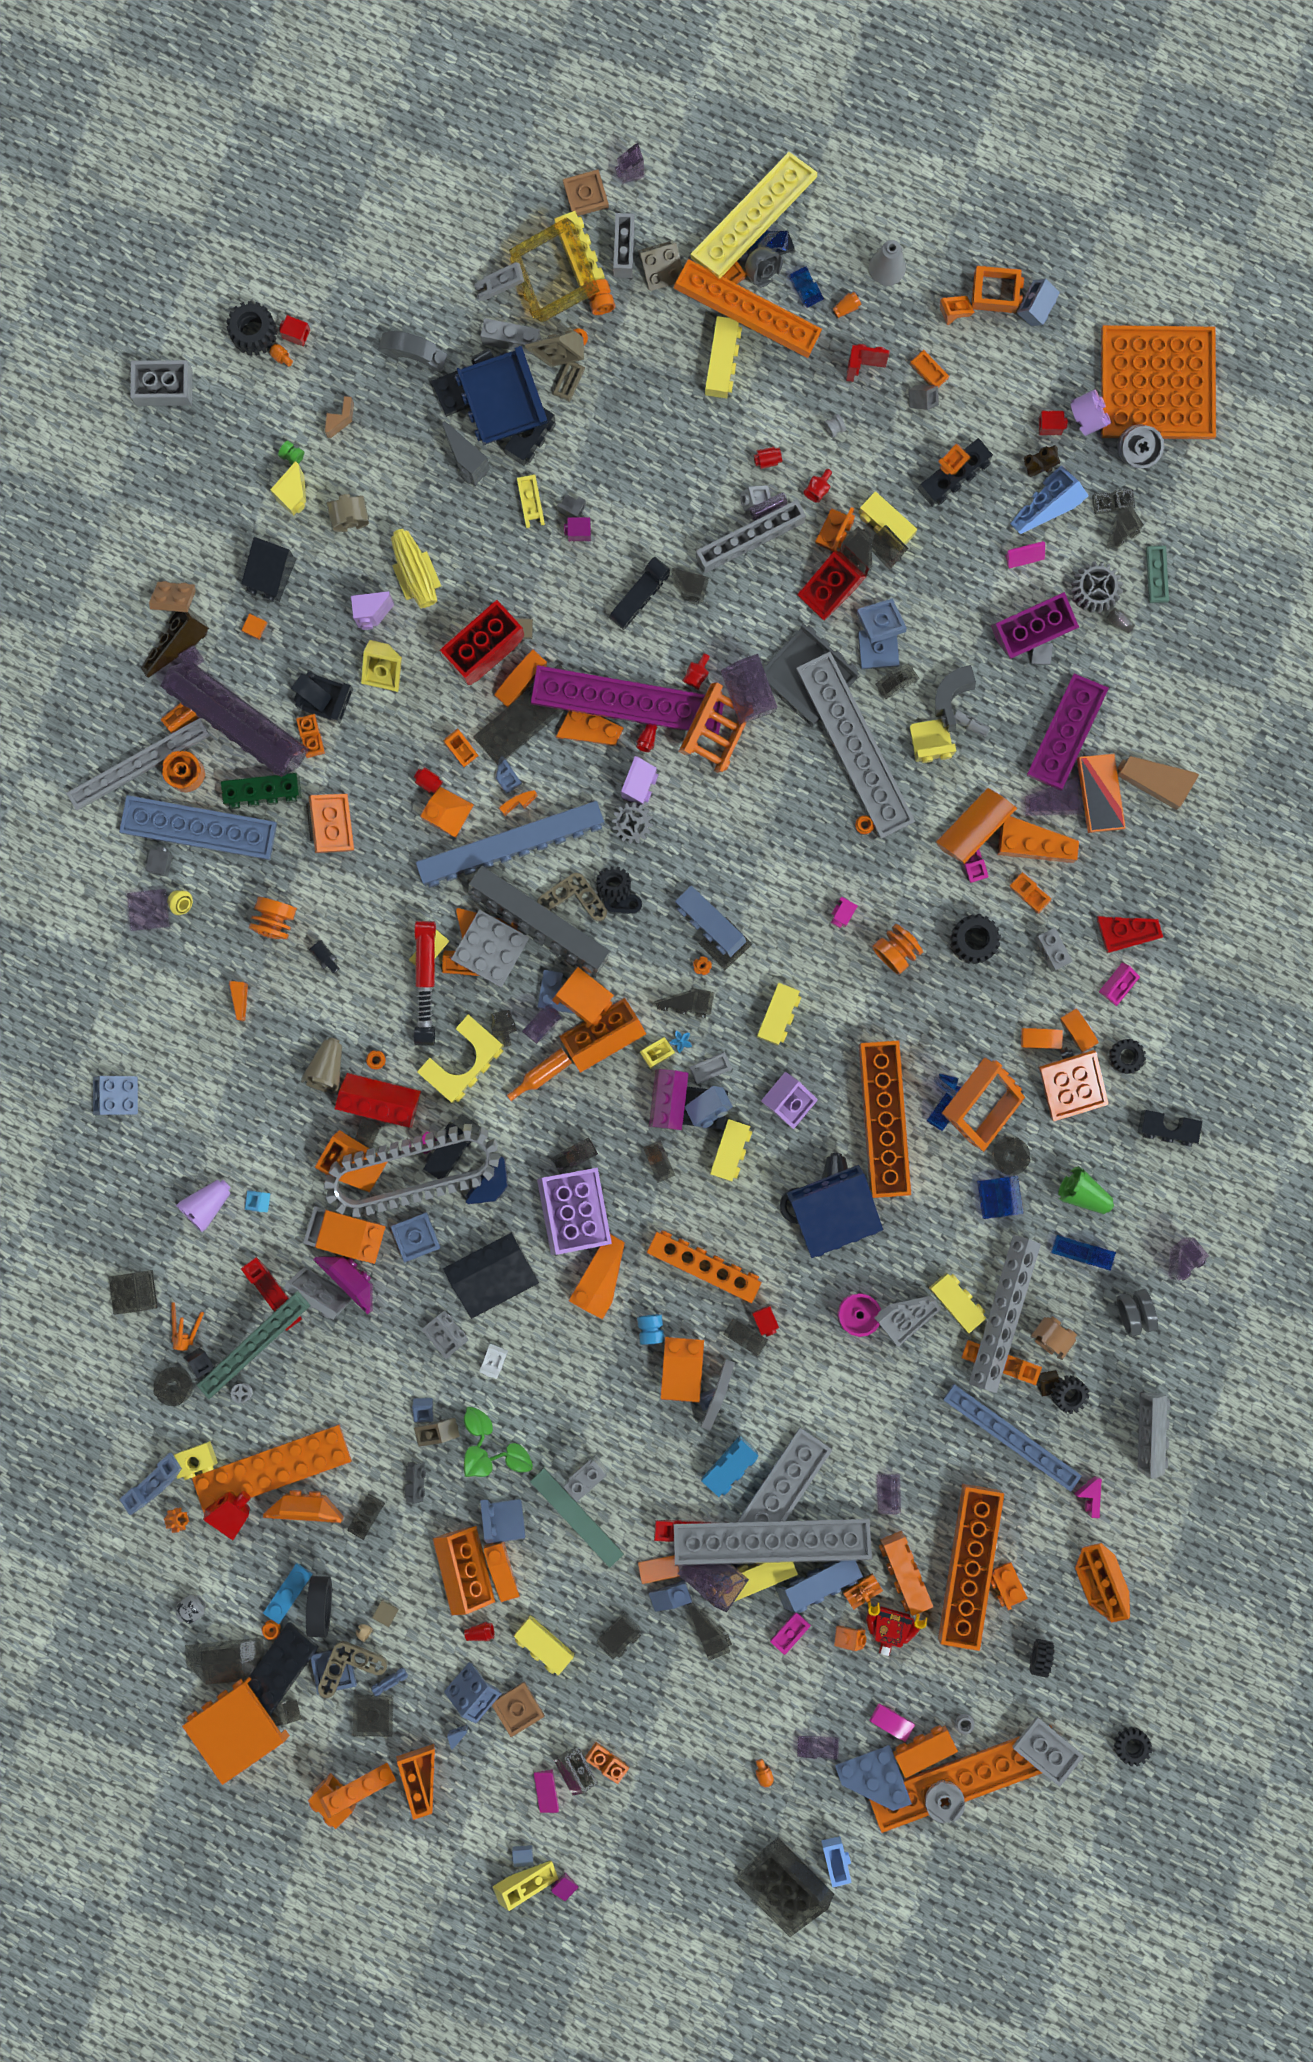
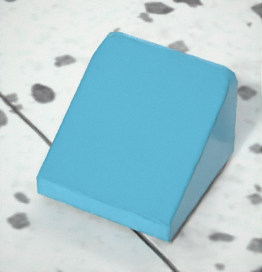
[245,1190,270,1212]

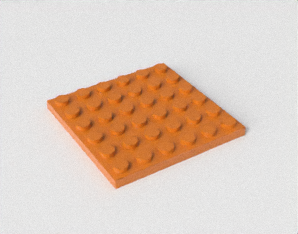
[1101,325,1216,439]

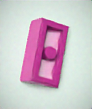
[1005,541,1045,569]
[1099,963,1140,1006]
[534,1769,559,1813]

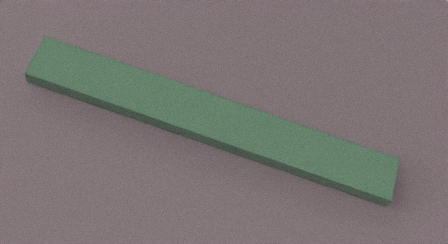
[197,1291,311,1399]

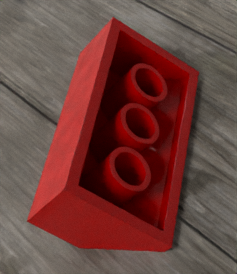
[335,1073,421,1128]

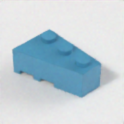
[701,1436,759,1497]

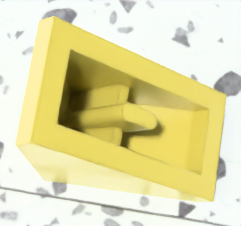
[640,1037,675,1069]

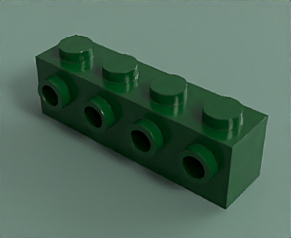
[221,773,302,809]

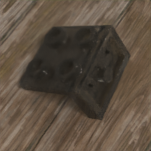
[109,1270,158,1315]

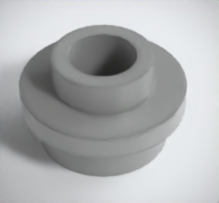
[955,1714,975,1735]

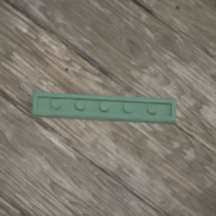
[530,1468,624,1568]

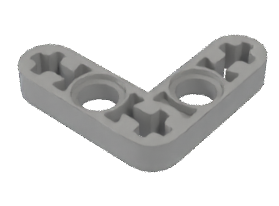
[701,1359,735,1431]

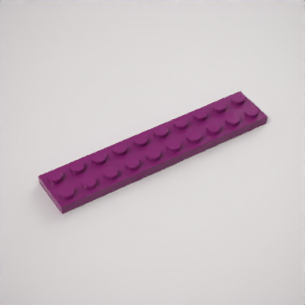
[531,665,724,735]

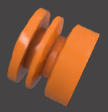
[248,897,297,940]
[872,924,923,975]

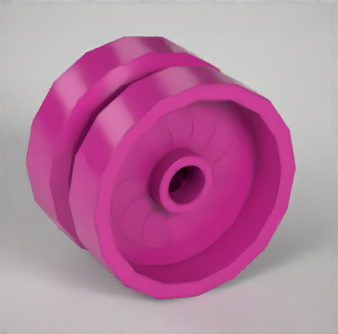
[837,1293,881,1337]

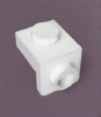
[479,1344,508,1379]

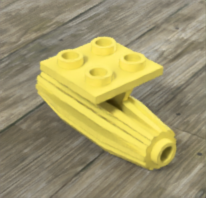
[391,529,441,608]

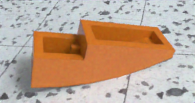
[494,649,547,708]

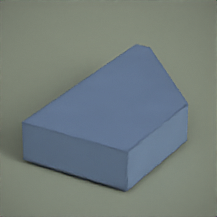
[496,755,522,794]

